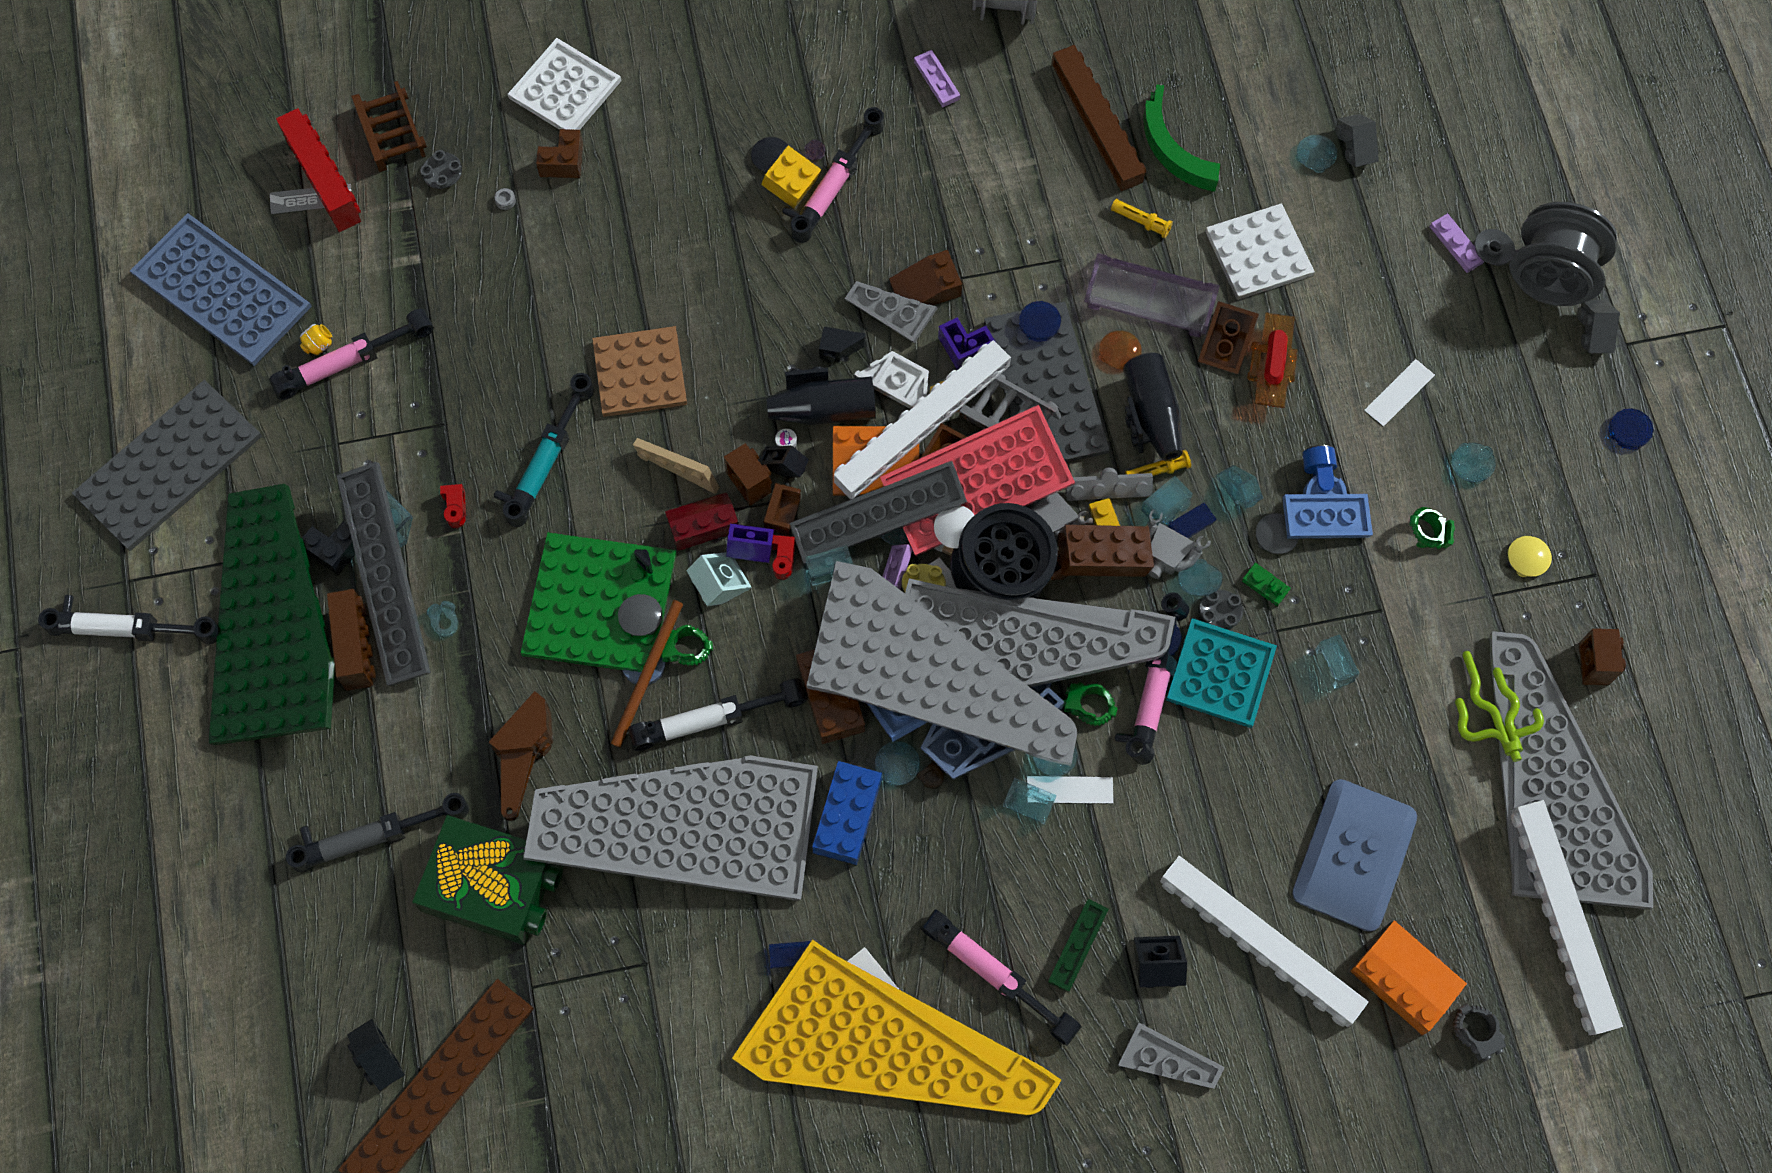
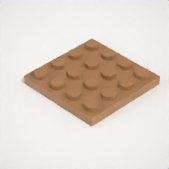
[592,326,687,417]

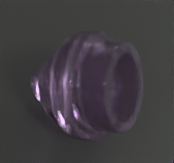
[804,139,825,160]

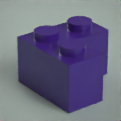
[938,317,996,370]

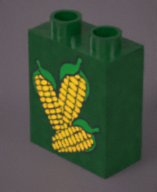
[412,815,564,945]

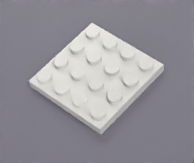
[508,38,621,130]
[1205,203,1315,300]

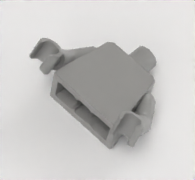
[1029,493,1093,540]
[1146,509,1211,579]

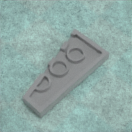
[845,281,937,344]
[1118,1022,1225,1089]

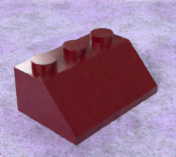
[665,492,739,551]

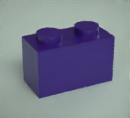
[726,524,774,563]

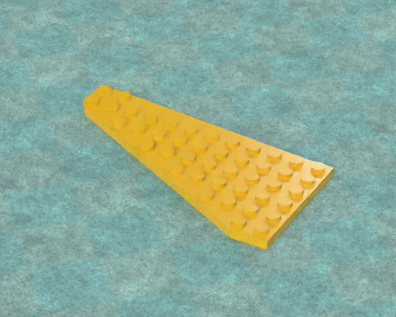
[732,939,1061,1115]

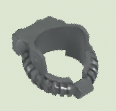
[1453,1004,1506,1062]

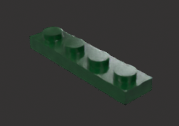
[1048,899,1109,993]

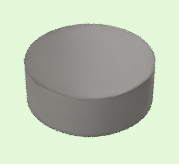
[494,188,516,210]

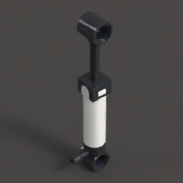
[38,595,219,644]
[628,678,807,751]

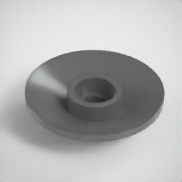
[1474,229,1515,266]

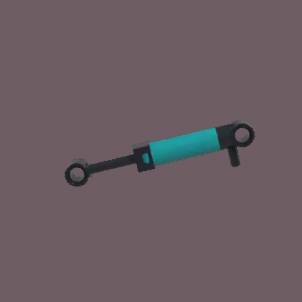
[493,373,594,527]

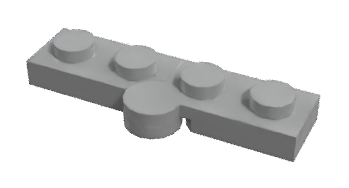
[1066,468,1153,501]

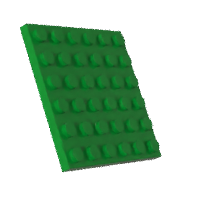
[521,532,677,672]

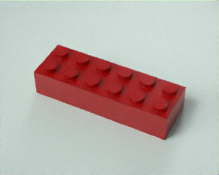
[276,108,361,233]

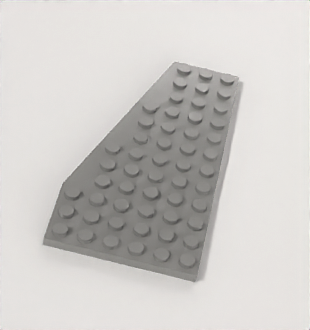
[523,755,818,901]

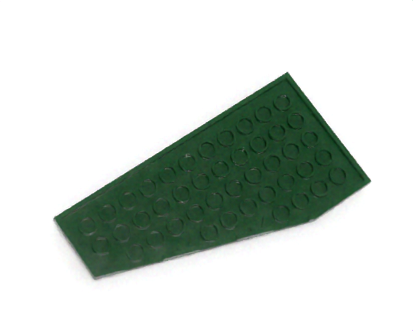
[208,484,335,745]

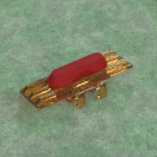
[1247,312,1298,408]

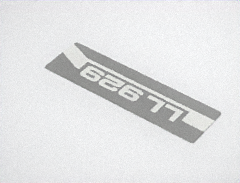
[270,184,351,214]

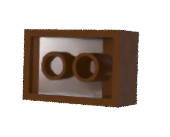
[889,250,962,305]
[1198,301,1259,374]

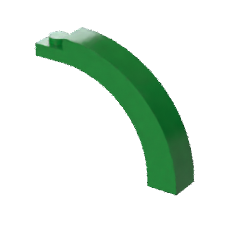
[1143,84,1220,192]

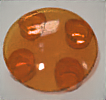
[1100,331,1142,370]

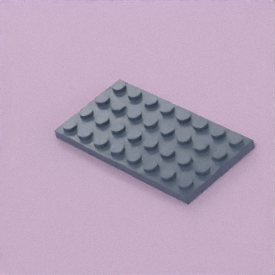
[130,213,312,366]

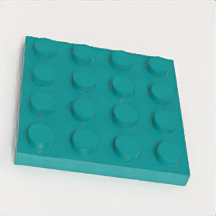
[1166,618,1277,728]

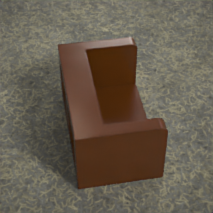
[764,483,801,536]

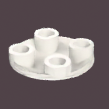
[934,505,974,548]

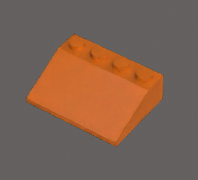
[833,426,919,496]
[1350,920,1467,1036]

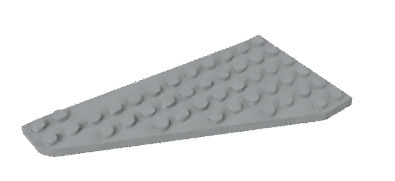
[807,561,1077,766]
[905,578,1175,687]
[1490,631,1653,910]

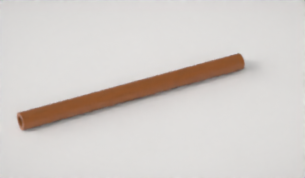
[610,600,683,748]

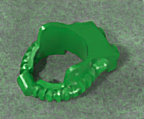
[1409,507,1455,549]
[660,625,713,666]
[1063,682,1118,726]

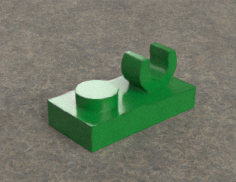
[1242,562,1291,607]

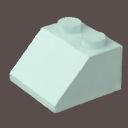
[686,552,751,606]

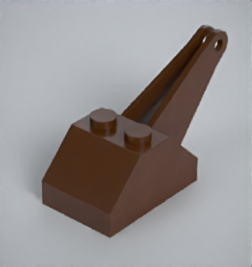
[489,691,553,821]

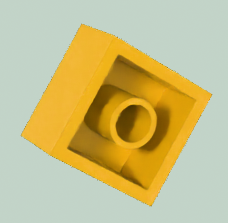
[761,145,821,209]

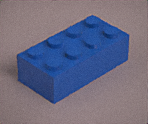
[813,761,882,865]

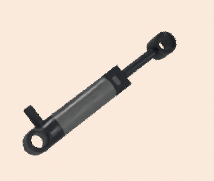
[286,793,469,873]

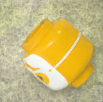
[300,324,332,355]

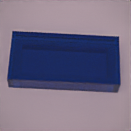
[1168,502,1217,538]

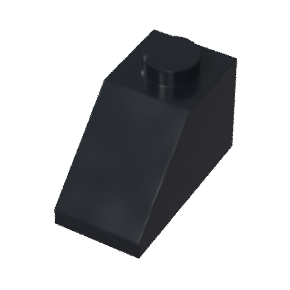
[819,326,865,362]
[758,445,809,478]

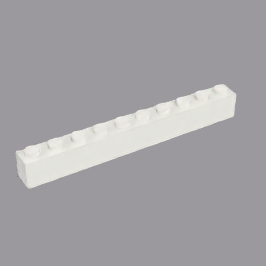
[834,340,1011,499]
[1511,800,1623,1035]
[1160,856,1368,1028]

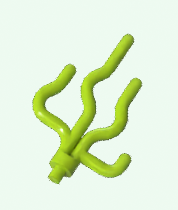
[1455,651,1544,762]

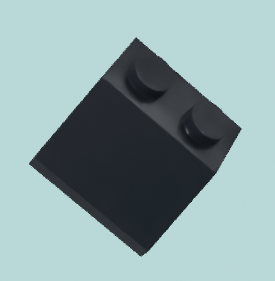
[1134,935,1187,988]

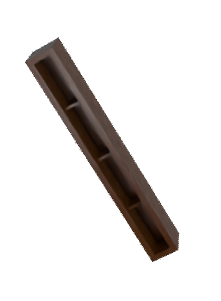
[1051,45,1146,191]

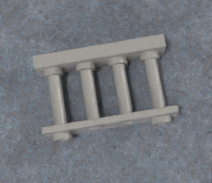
[960,374,1061,430]

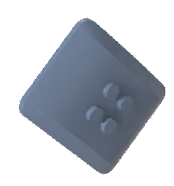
[1292,779,1417,932]

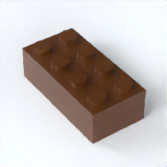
[1058,525,1154,577]
[327,589,376,691]
[796,649,865,745]

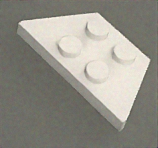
[854,351,929,409]

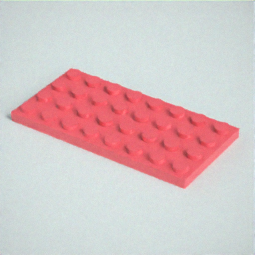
[880,405,1075,556]

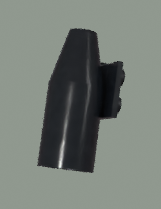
[1123,353,1182,461]
[766,366,876,425]

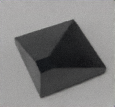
[634,549,653,574]

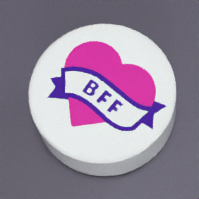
[775,429,797,448]

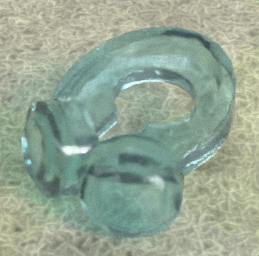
[426,601,458,637]

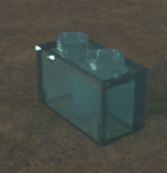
[1141,476,1193,526]

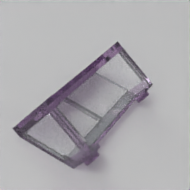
[1084,253,1220,338]

